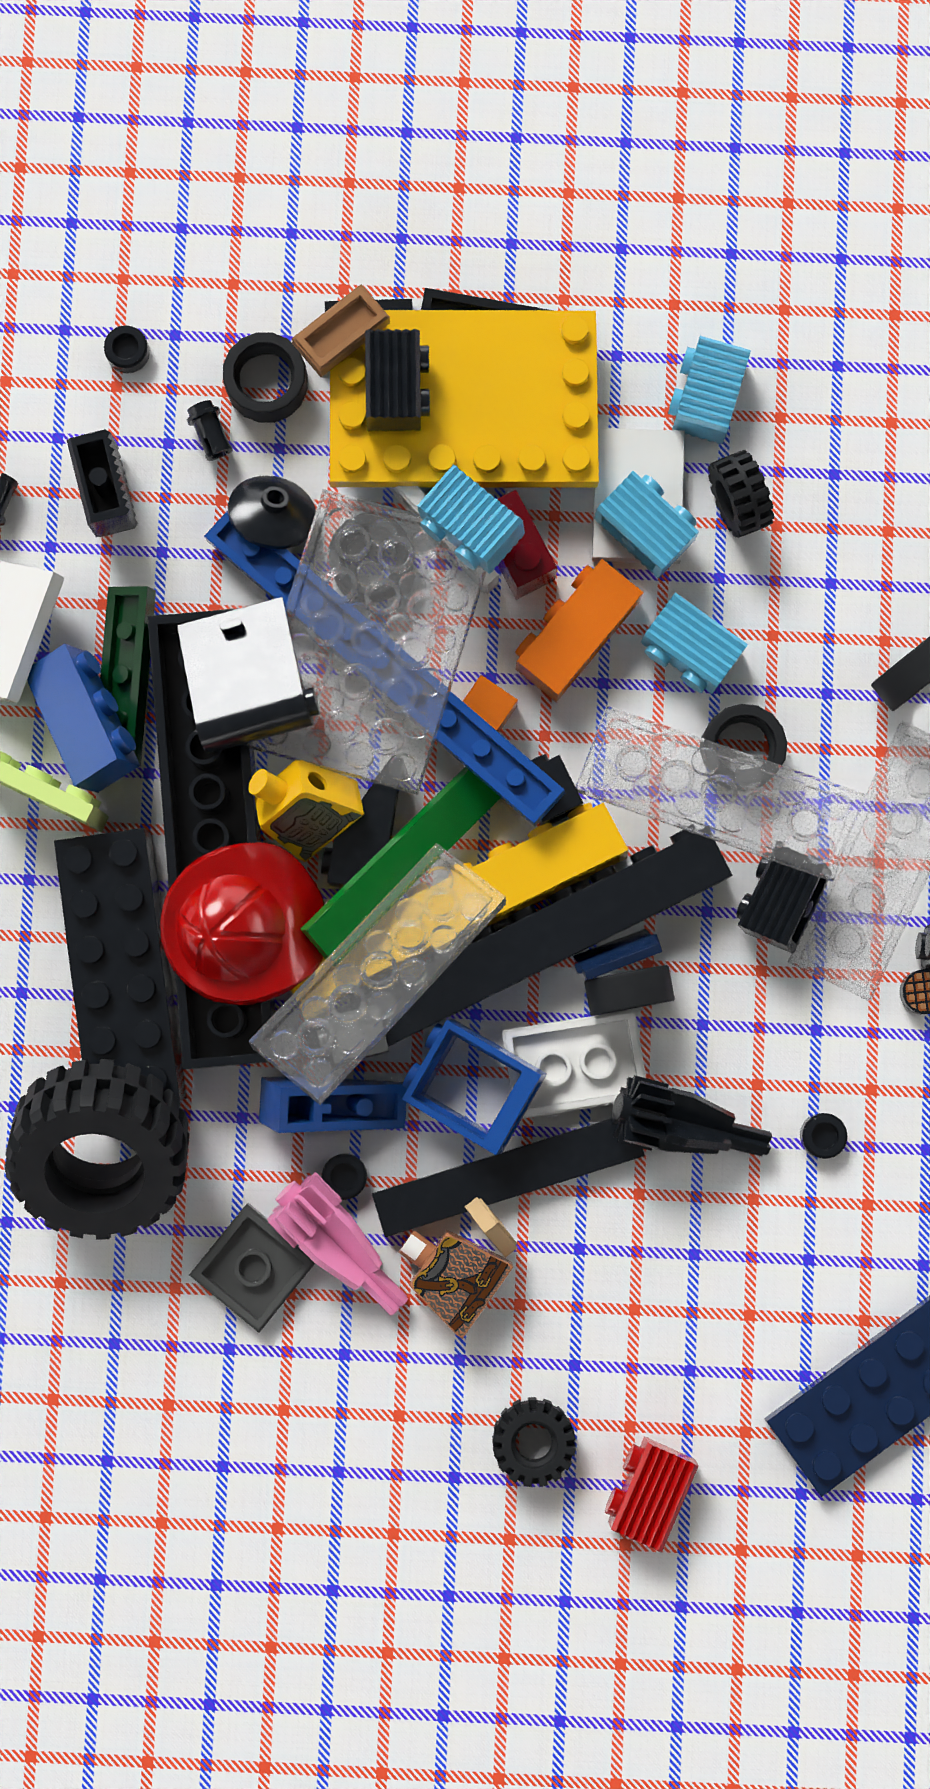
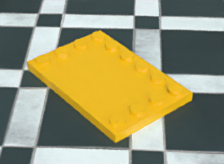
[330,310,599,488]

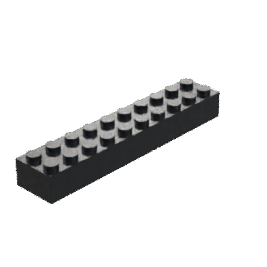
[148,608,279,1070]

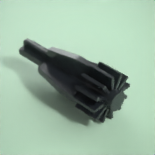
[612,1075,772,1157]

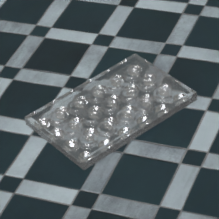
[243,489,487,795]

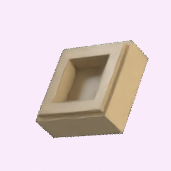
[465,1197,518,1258]

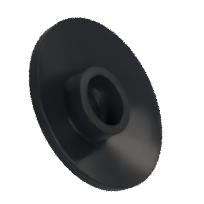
[228,475,316,550]

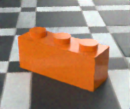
[515,559,644,703]

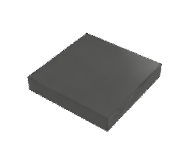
[189,1203,315,1333]

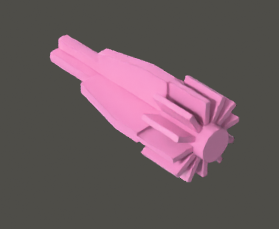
[267,1172,408,1316]

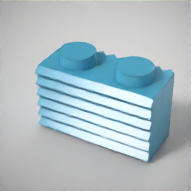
[668,336,751,444]
[417,465,525,574]
[594,471,699,578]
[641,592,748,694]

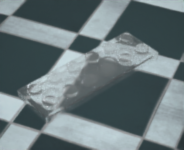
[576,706,865,882]
[788,721,930,1001]
[249,843,506,1105]

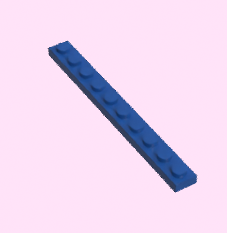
[204,511,565,827]

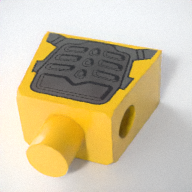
[249,760,364,862]

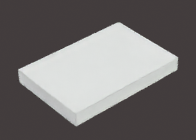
[592,428,685,564]
[0,561,64,704]
[502,1009,646,1119]

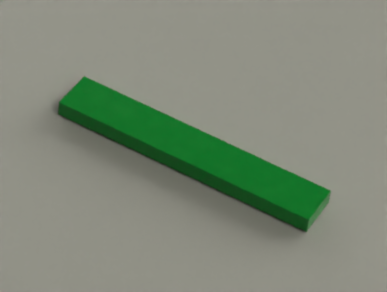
[300,767,501,964]

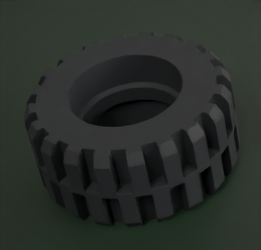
[5,1059,189,1240]

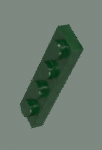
[100,586,156,766]

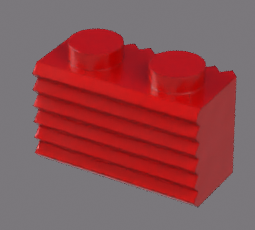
[605,1436,699,1552]

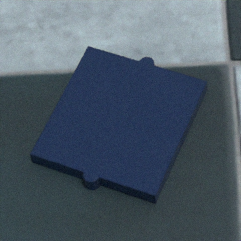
[573,929,663,980]

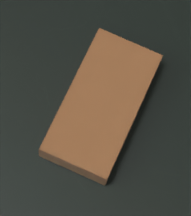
[292,284,390,377]

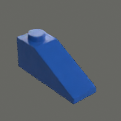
[259,1076,407,1133]

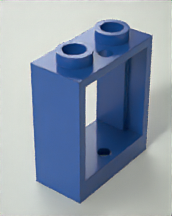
[402,1019,547,1155]

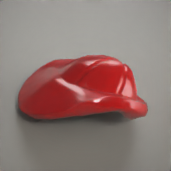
[160,842,324,1005]

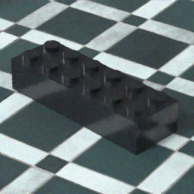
[54,828,187,1100]

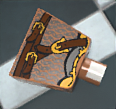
[398,1230,513,1339]

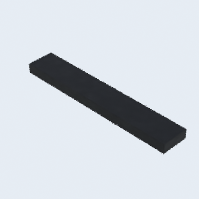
[372,1118,645,1237]

